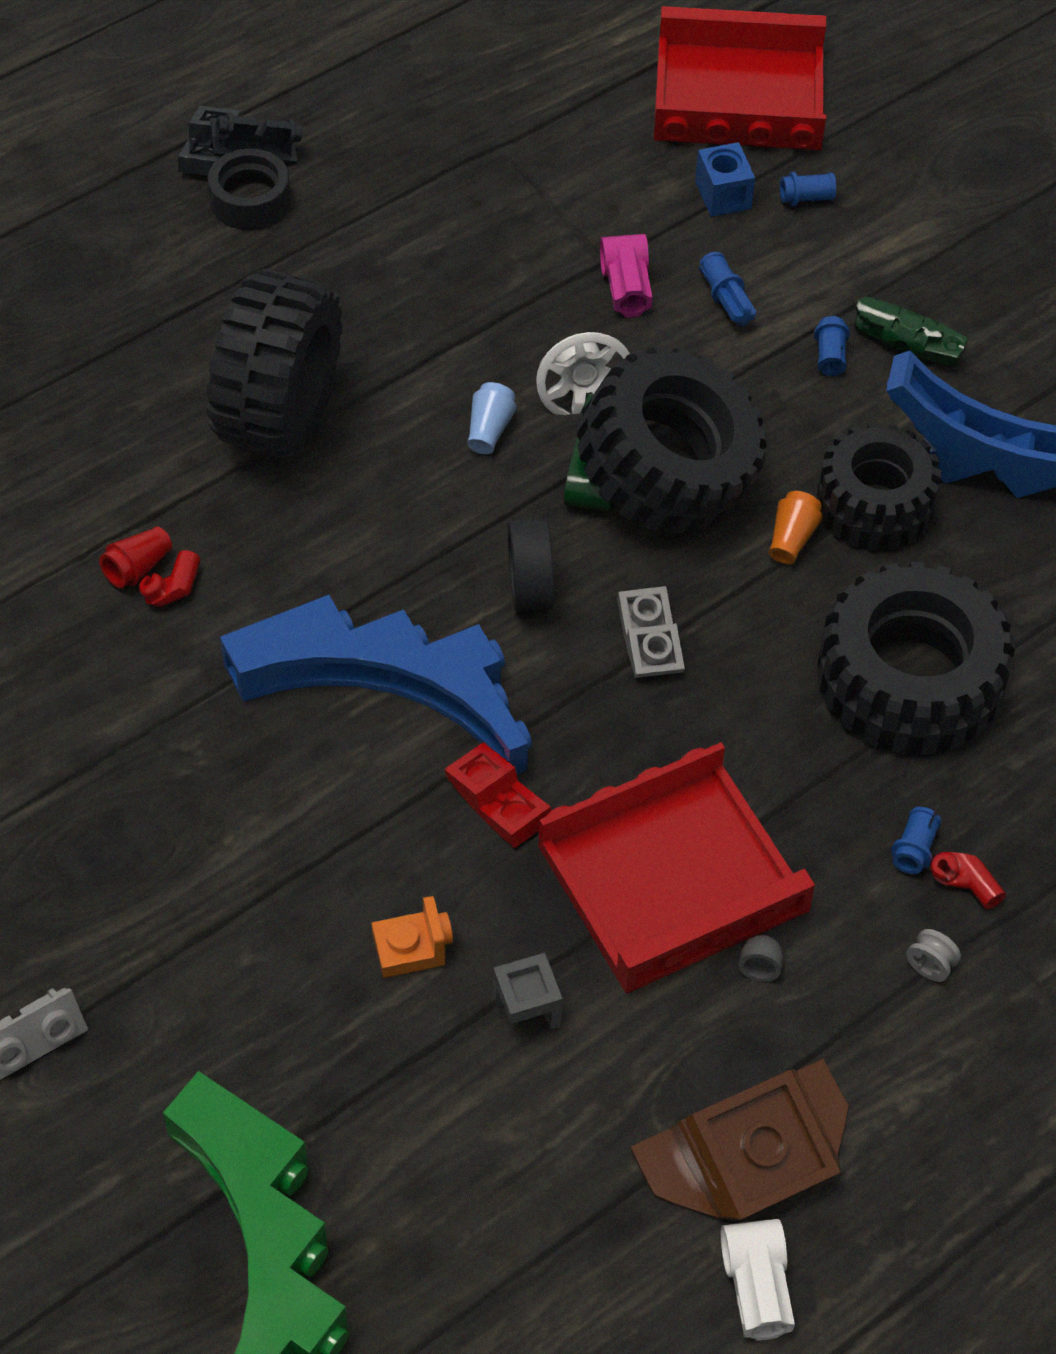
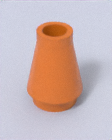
[768,491,823,564]

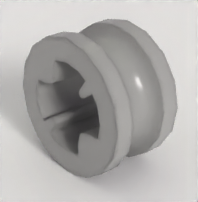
[906,929,961,982]

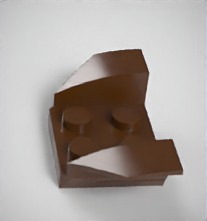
[630,1059,849,1222]

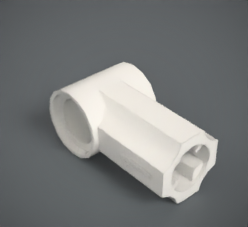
[721,1219,795,1341]

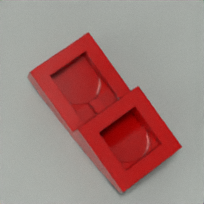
[444,742,551,848]

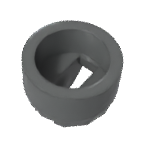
[738,935,783,982]

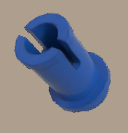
[779,172,836,207]
[814,316,850,376]
[891,807,942,874]

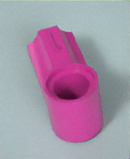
[600,234,653,318]

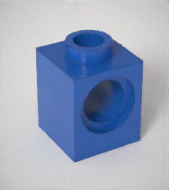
[695,142,755,217]

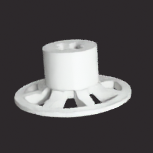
[536,332,630,415]

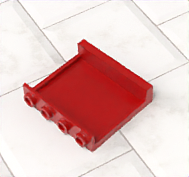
[654,6,826,150]
[538,742,815,994]

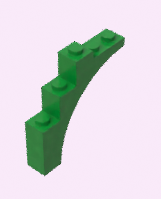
[163,1071,349,1354]

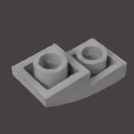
[617,586,685,678]

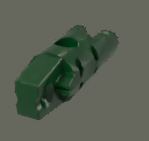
[855,296,968,367]

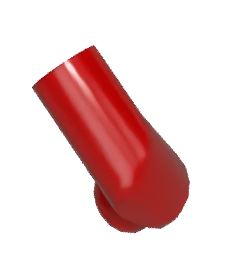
[139,550,201,607]

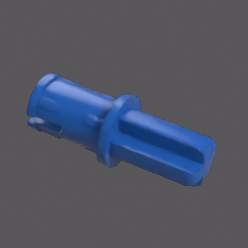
[698,252,756,327]

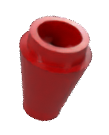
[99,526,172,588]

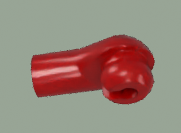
[931,852,1006,910]

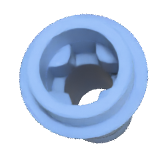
[467,382,517,454]

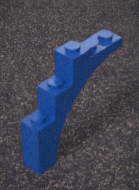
[886,351,1056,498]
[220,595,532,775]

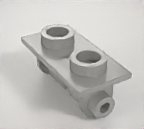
[0,987,88,1080]

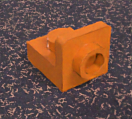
[371,896,453,978]

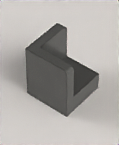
[493,953,563,1030]

